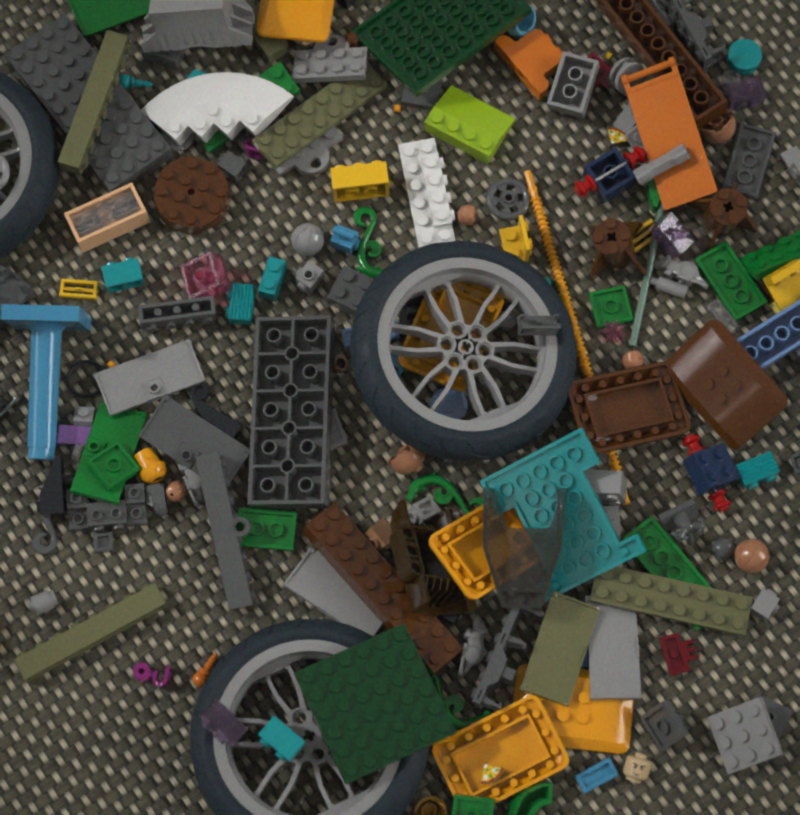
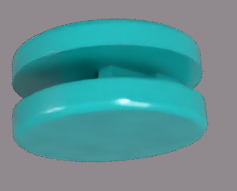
[726,39,762,76]

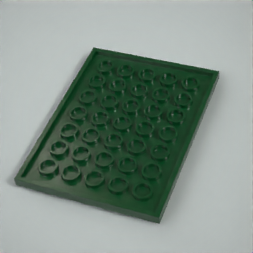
[352,0,532,97]

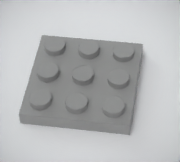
[707,697,783,775]

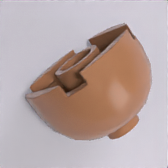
[699,109,736,144]
[387,444,426,475]

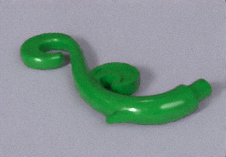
[353,206,383,279]
[405,470,487,514]
[433,675,491,732]

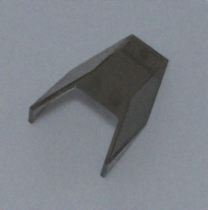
[483,487,568,608]

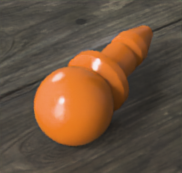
[192,653,218,687]

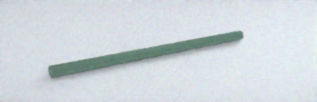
[629,199,665,348]

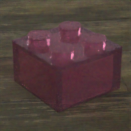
[180,251,232,299]

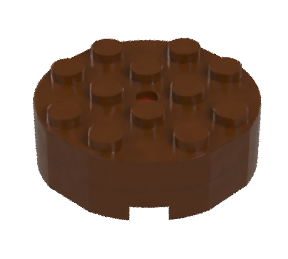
[154,157,230,235]

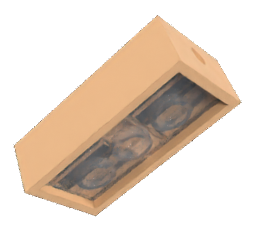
[64,183,150,253]

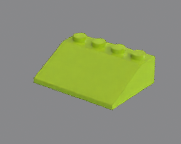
[424,85,516,165]

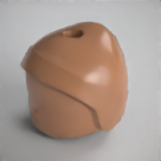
[457,205,477,225]
[622,350,643,369]
[165,481,188,502]

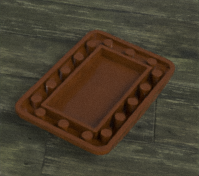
[665,319,788,449]
[568,362,691,454]

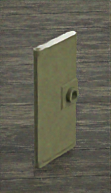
[519,591,600,707]

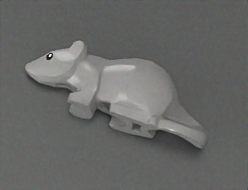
[653,255,708,289]
[178,464,203,507]
[457,614,488,678]

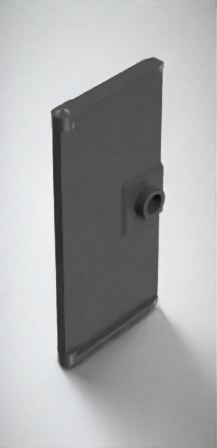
[138,394,250,483]

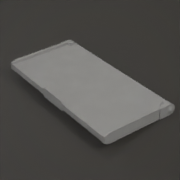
[93,339,206,417]
[283,546,383,637]
[585,596,642,700]

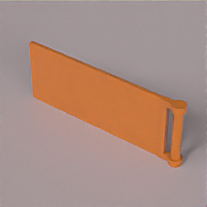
[621,56,718,211]

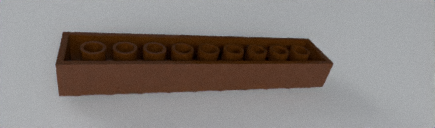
[593,0,728,129]
[303,502,464,679]

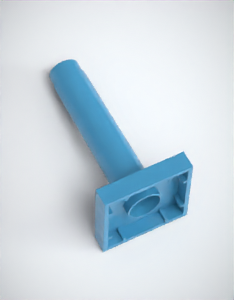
[1,304,92,461]

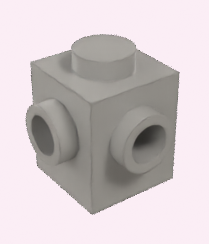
[295,260,325,294]

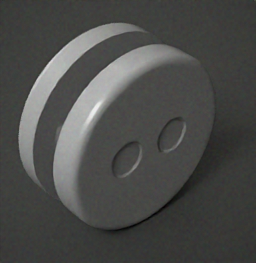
[609,57,644,94]

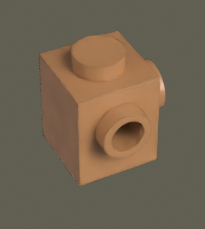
[363,518,392,552]

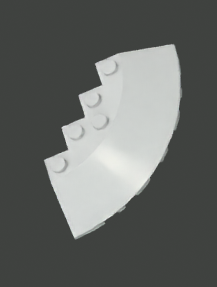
[141,72,294,146]

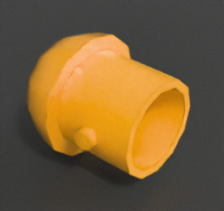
[133,447,167,484]

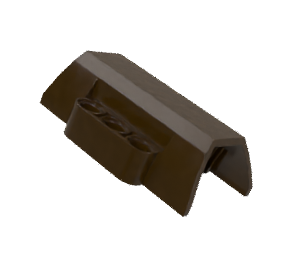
[389,499,477,616]

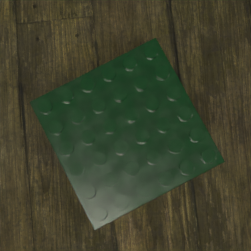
[294,623,457,785]

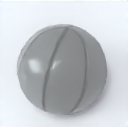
[291,223,324,256]

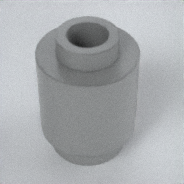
[28,590,59,615]

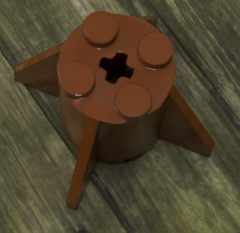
[686,182,758,251]
[587,218,646,281]

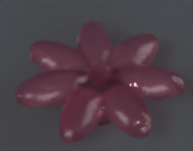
[601,319,626,343]

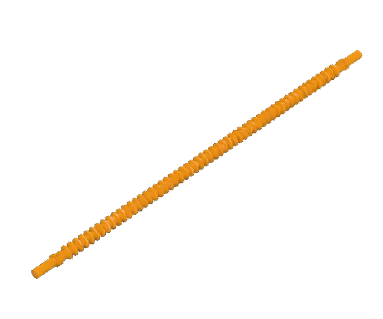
[524,170,630,505]

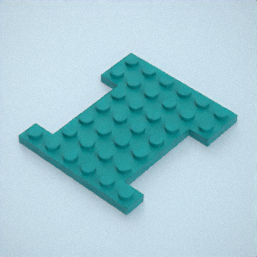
[479,427,647,603]

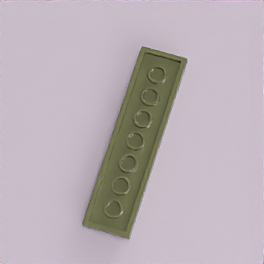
[252,63,388,169]
[589,566,753,637]

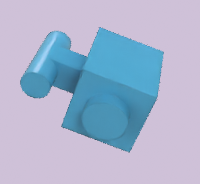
[330,224,361,255]

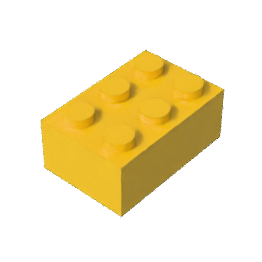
[330,160,389,203]

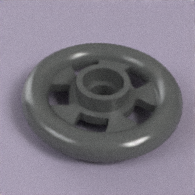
[486,178,531,221]

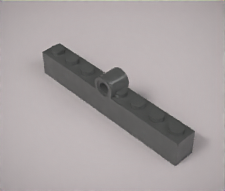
[195,452,256,611]

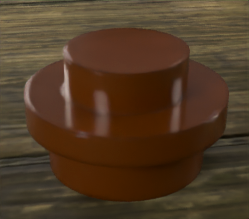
[345,31,360,48]

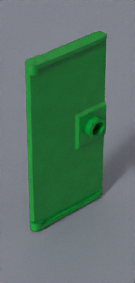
[67,0,150,38]
[70,403,148,505]

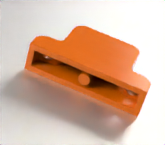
[494,29,563,101]

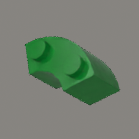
[506,779,553,815]

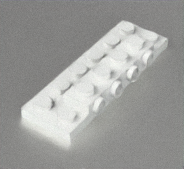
[398,138,455,248]

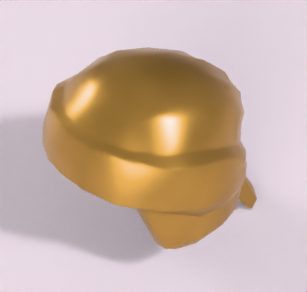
[414,795,448,815]

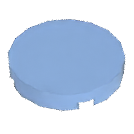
[430,387,468,420]

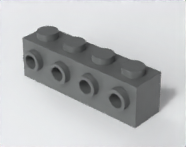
[138,296,218,332]

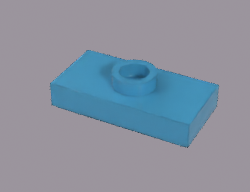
[574,757,619,794]

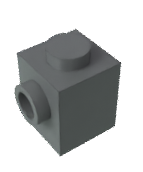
[217,150,248,183]

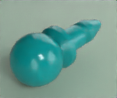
[119,74,153,89]

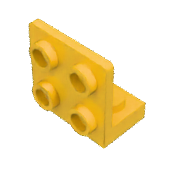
[499,215,533,262]
[763,259,800,311]

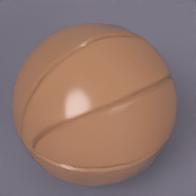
[734,539,769,573]

